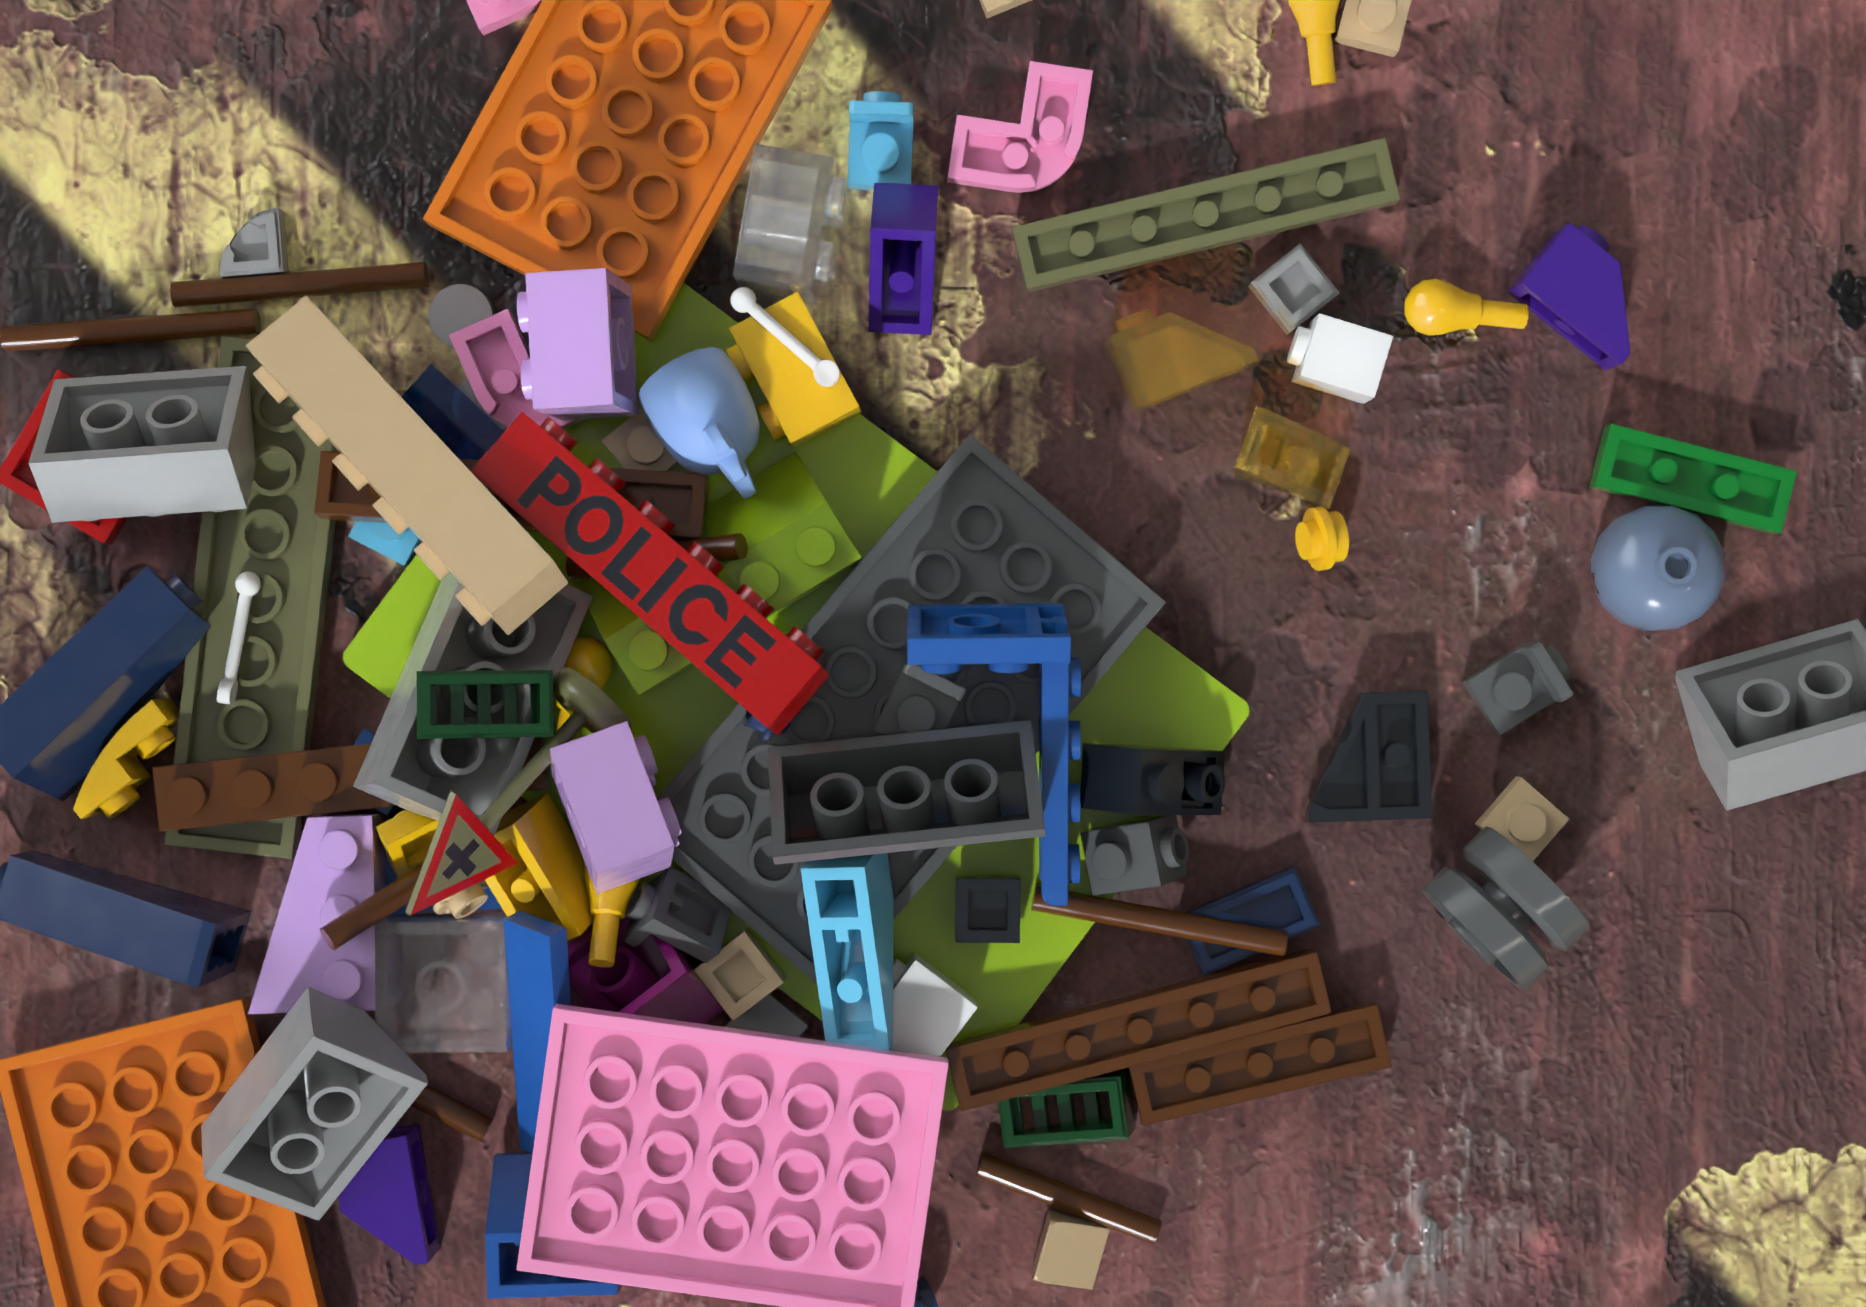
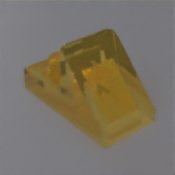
[1235,407,1351,508]

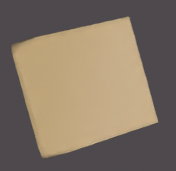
[1031,1209,1110,1290]

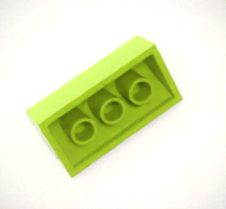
[578,451,862,696]

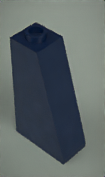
[0,566,211,802]
[0,850,251,988]

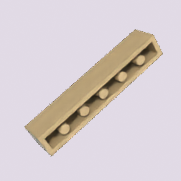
[245,295,568,635]

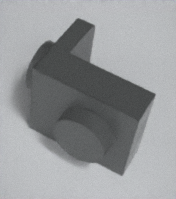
[1080,815,1189,895]

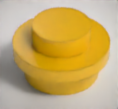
[1295,507,1349,571]

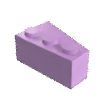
[248,811,394,1014]

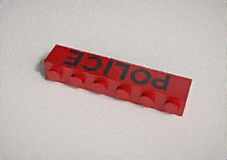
[470,411,830,736]

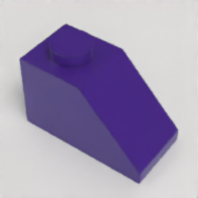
[868,183,938,335]
[1507,223,1631,371]
[338,1124,441,1265]

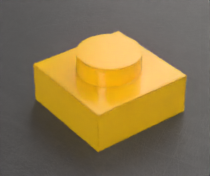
[376,809,439,879]

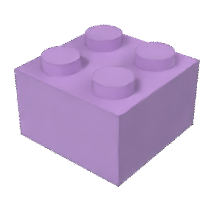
[517,268,639,420]
[550,721,682,894]

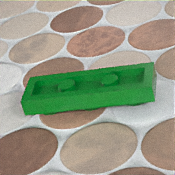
[1589,424,1797,534]

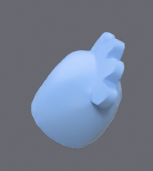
[638,347,760,499]

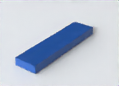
[503,911,571,1154]

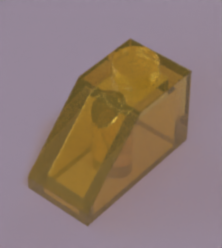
[1105,309,1258,414]

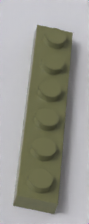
[1012,138,1400,293]

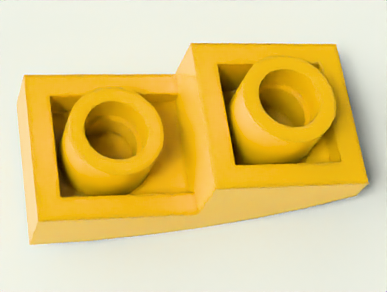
[73,699,180,819]

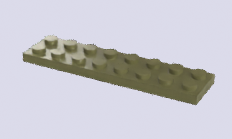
[165,336,339,859]

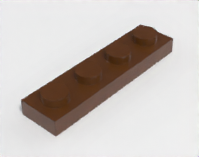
[1128,1001,1392,1126]

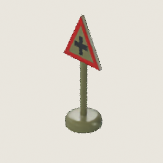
[405,667,632,916]

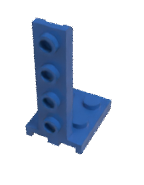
[907,603,1081,906]

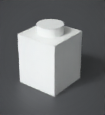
[1287,313,1393,404]

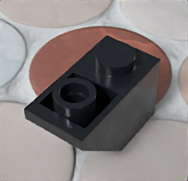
[1080,743,1225,815]

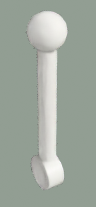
[730,287,840,387]
[217,571,261,705]

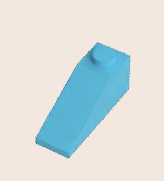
[800,853,894,1051]

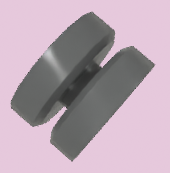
[1422,826,1590,992]

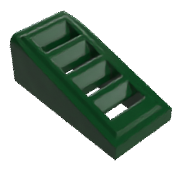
[416,670,554,739]
[998,1068,1136,1148]

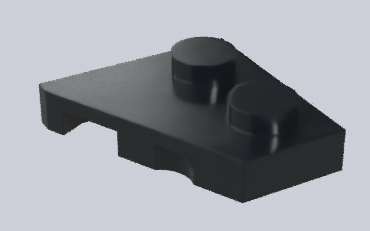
[1305,690,1432,823]

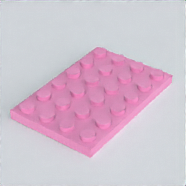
[517,1004,949,1307]

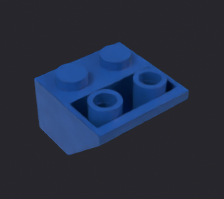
[485,1152,622,1299]

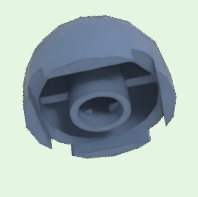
[1590,505,1726,631]

